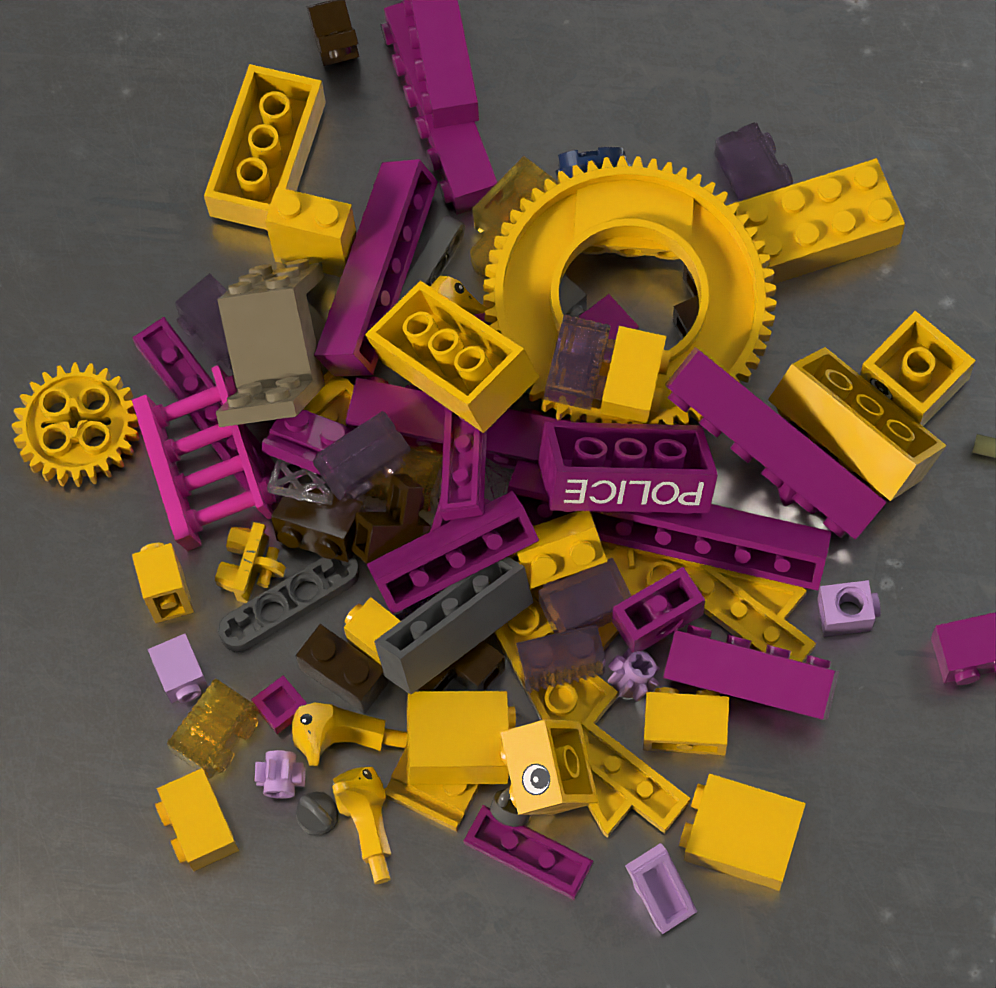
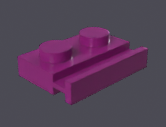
[262,409,359,480]

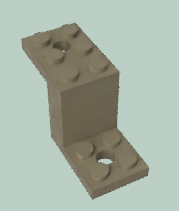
[216,259,325,427]

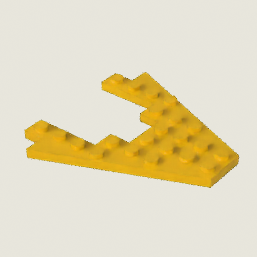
[493,525,816,838]

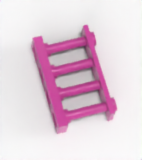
[132,365,276,551]

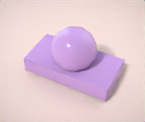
[625,843,697,934]

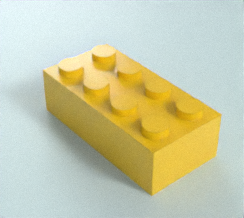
[204,64,326,230]
[735,158,905,284]
[365,281,539,433]
[768,347,947,501]

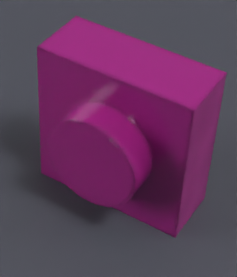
[251,675,307,734]

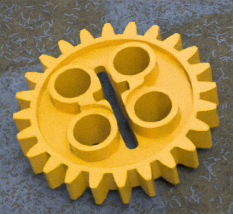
[12,362,140,487]

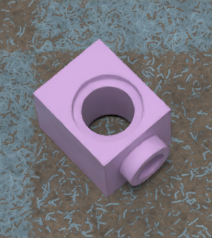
[817,580,881,637]
[147,633,209,704]

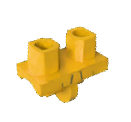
[215,522,286,603]

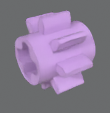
[608,648,660,702]
[254,750,305,798]

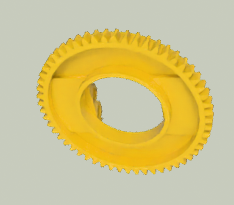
[483,156,777,425]

